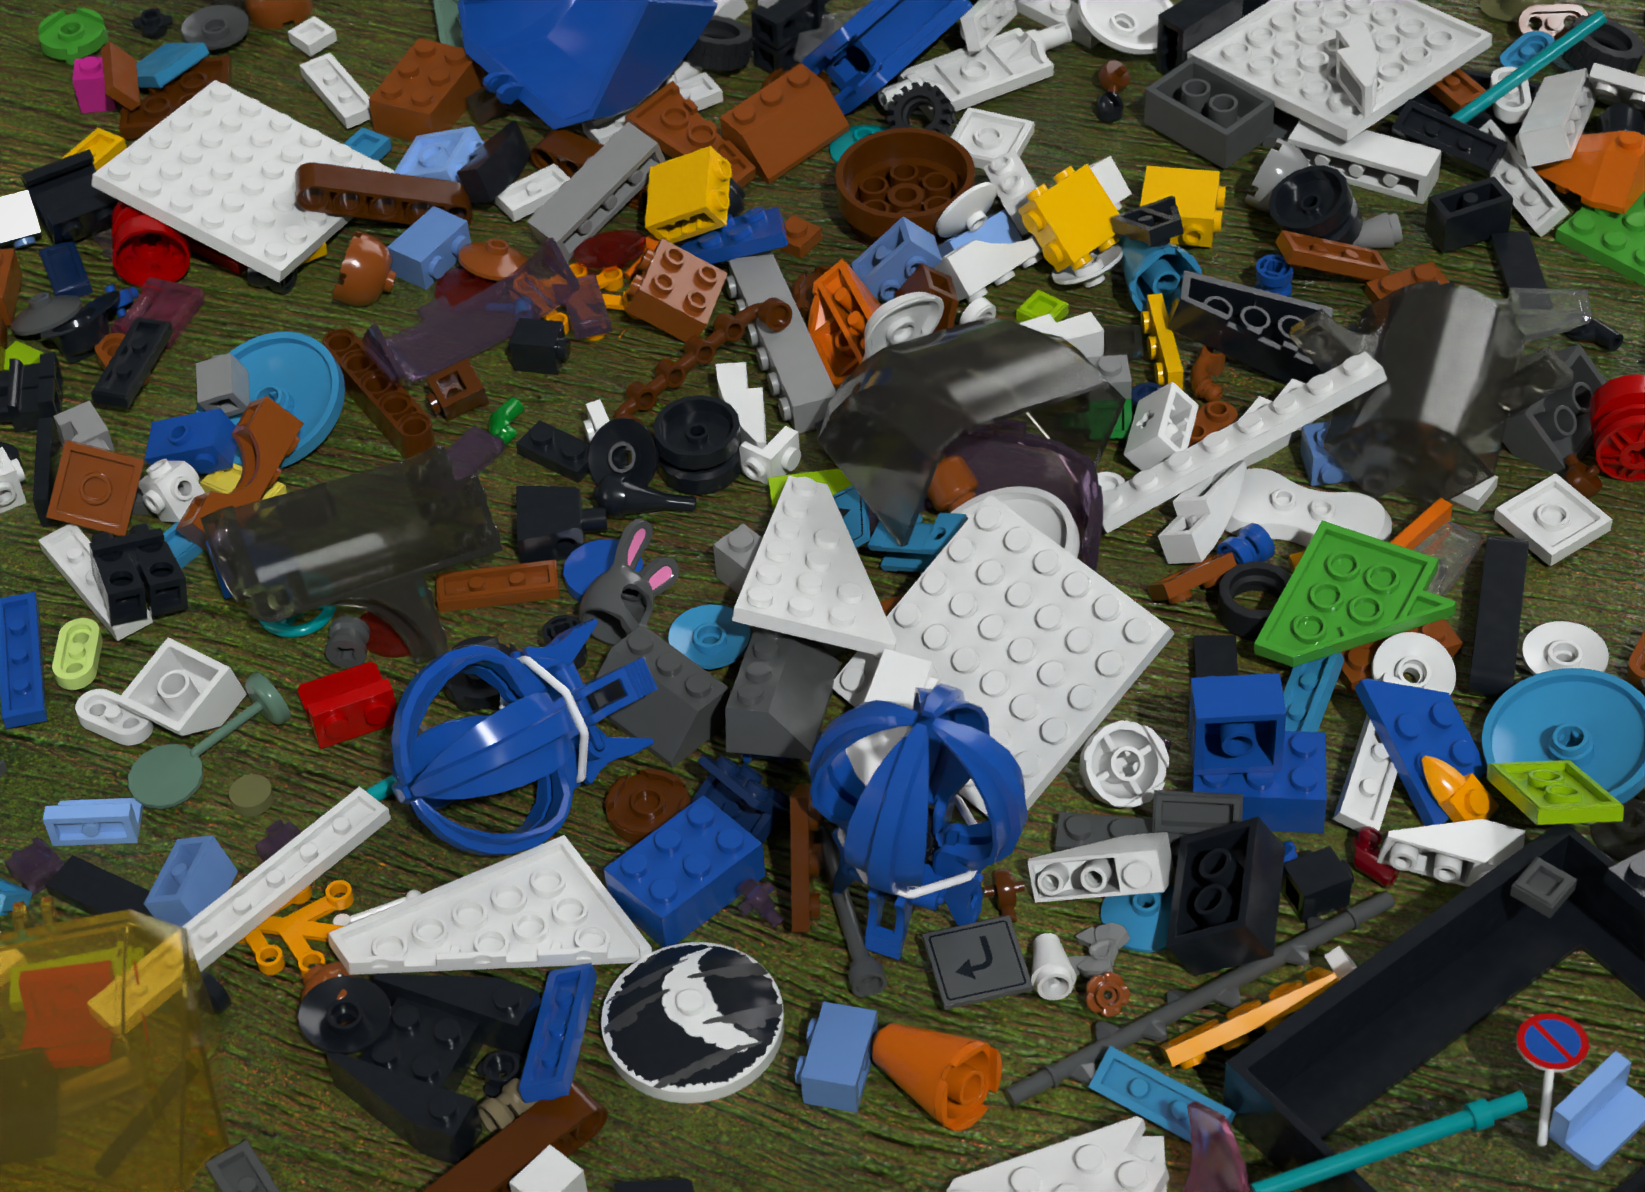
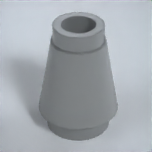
[1352,212,1403,249]

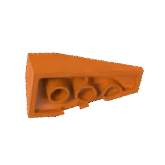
[1516,131,1645,215]

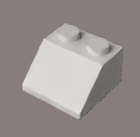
[117,637,247,736]

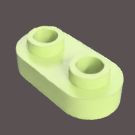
[52,618,103,690]

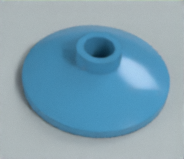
[668,604,751,669]
[1101,884,1174,953]

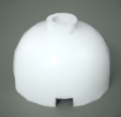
[1079,720,1169,808]

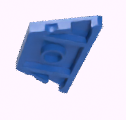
[680,207,789,264]
[1354,678,1487,826]

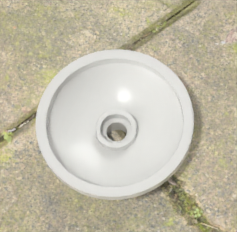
[1078,0,1173,55]

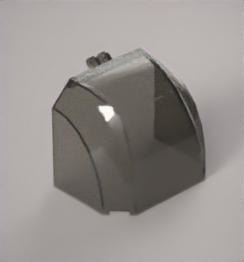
[818,317,1126,547]

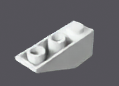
[1377,819,1526,887]
[1027,832,1175,903]

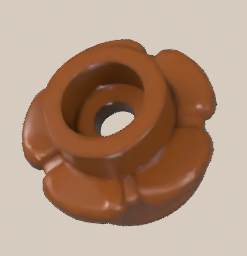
[1085,972,1130,1017]

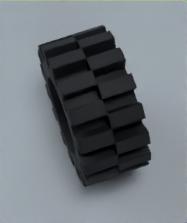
[887,82,956,135]

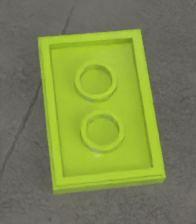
[1486,760,1624,825]

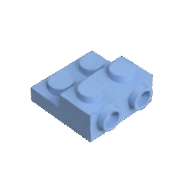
[394,126,484,183]

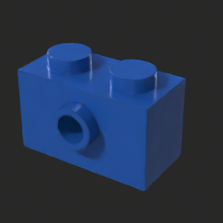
[145,408,237,475]

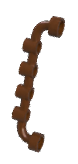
[613,297,792,425]

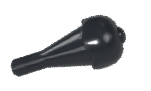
[593,473,696,519]

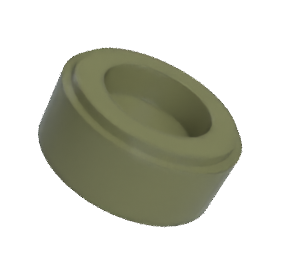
[229,774,274,817]

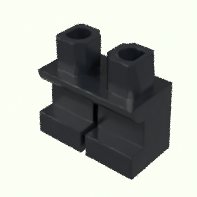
[0,352,64,433]

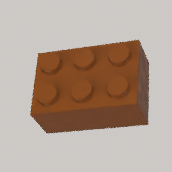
[368,38,484,142]

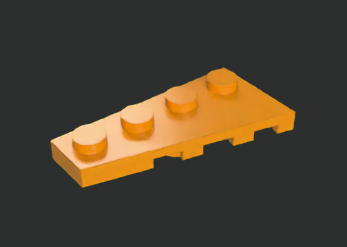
[1159,966,1339,1070]

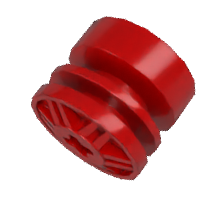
[112,200,190,288]
[1589,374,1645,482]

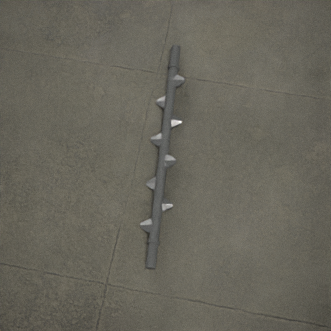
[1004,891,1395,1107]

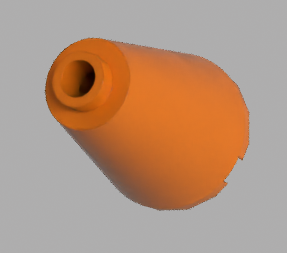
[872,1023,1003,1132]

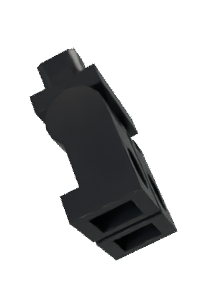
[751,0,833,74]
[89,523,188,626]

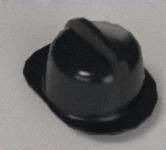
[40,291,120,363]

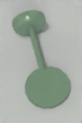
[128,671,292,809]

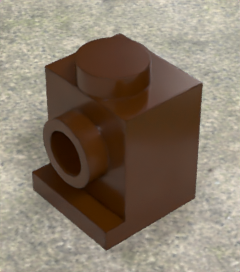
[425,358,489,422]

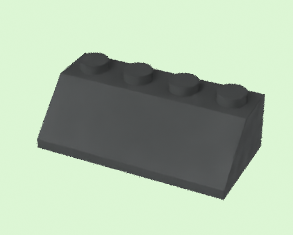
[725,627,840,760]

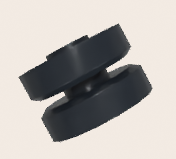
[1269,165,1363,245]
[654,395,741,495]

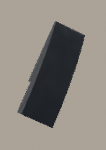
[457,121,531,204]

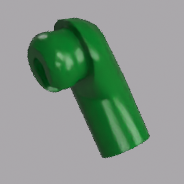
[488,397,524,445]

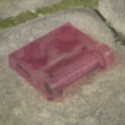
[110,277,205,348]

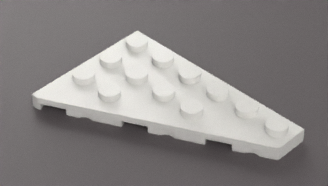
[732,476,897,656]
[328,835,652,975]

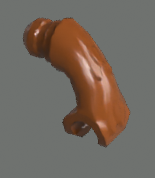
[1190,344,1226,402]

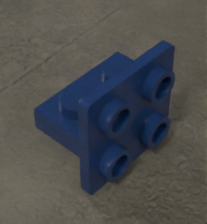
[690,755,790,844]

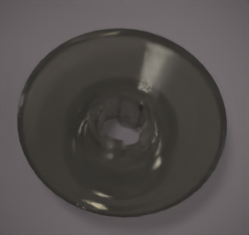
[1590,799,1645,862]

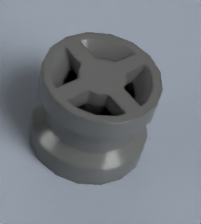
[325,616,371,668]

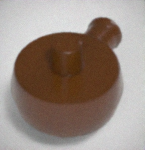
[1098,60,1130,93]
[1564,454,1602,499]
[983,868,1025,923]

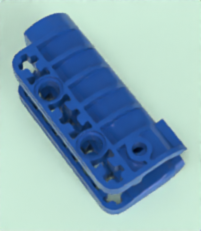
[802,0,973,115]

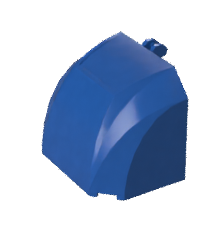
[458,0,717,130]

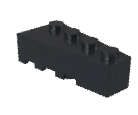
[1168,270,1333,384]

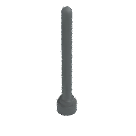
[815,826,887,998]

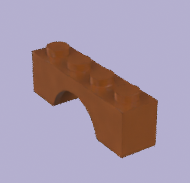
[175,396,304,552]

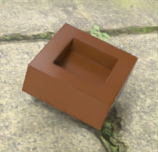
[778,215,823,259]

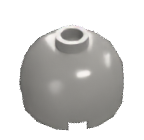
[1244,138,1309,213]

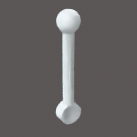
[333,890,421,926]

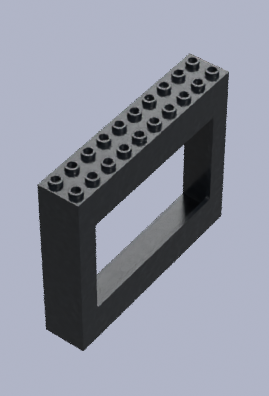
[1223,824,1645,1192]

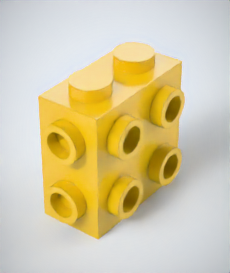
[644,146,732,244]
[1017,164,1119,272]
[1140,166,1226,247]

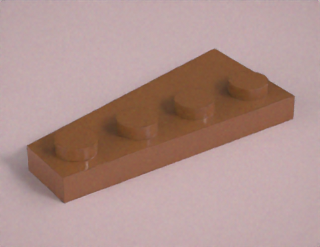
[625,80,756,189]

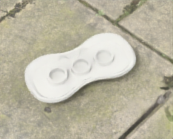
[843,292,944,416]
[1225,468,1392,547]

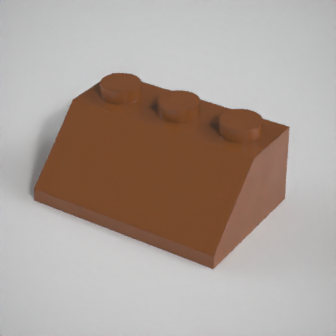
[720,63,850,184]

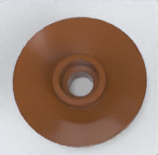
[458,239,532,281]

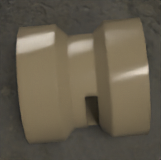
[477,1078,538,1136]

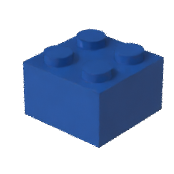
[1188,673,1286,776]

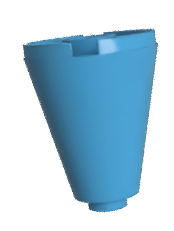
[1118,235,1202,317]

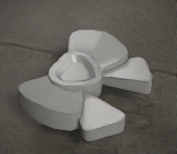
[1068,923,1130,979]

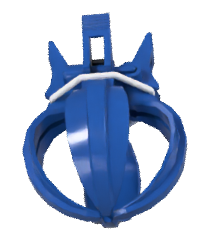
[391,619,658,856]
[808,683,1028,960]

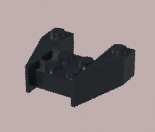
[326,973,541,1166]

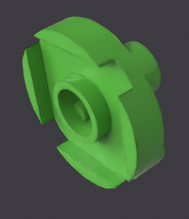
[38,8,109,65]

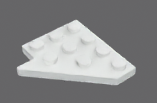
[946,1116,1170,1192]

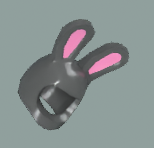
[579,518,679,646]

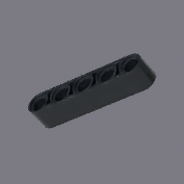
[1468,535,1529,698]

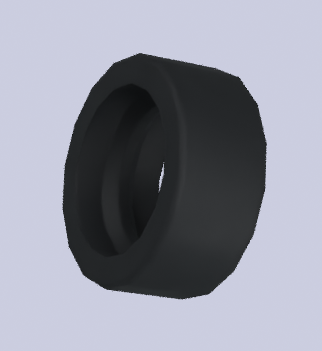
[1217,561,1291,639]

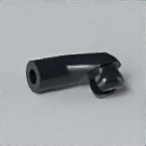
[1565,314,1624,351]

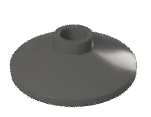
[181,5,249,50]
[11,292,82,336]

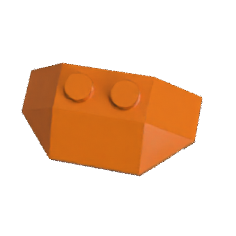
[807,259,881,388]

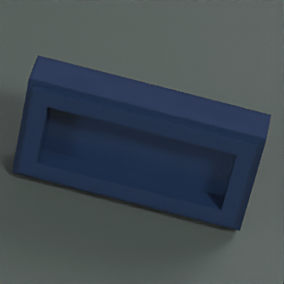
[39,240,93,297]

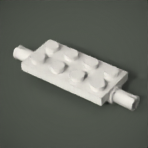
[877,21,1072,121]

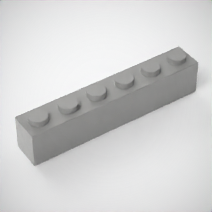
[725,250,839,434]

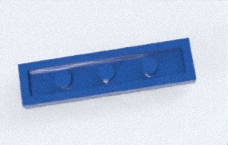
[0,592,47,729]
[519,963,597,1103]

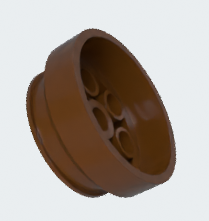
[835,128,975,247]

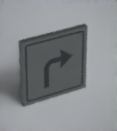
[922,915,1033,1010]

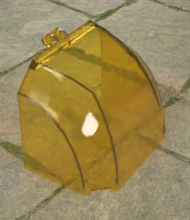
[0,896,230,1192]

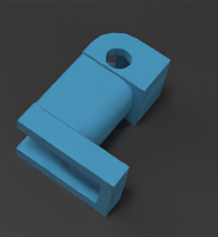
[867,492,968,572]

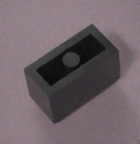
[1425,176,1513,253]

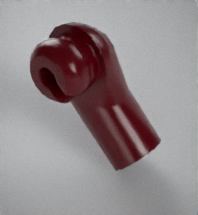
[1351,826,1400,889]

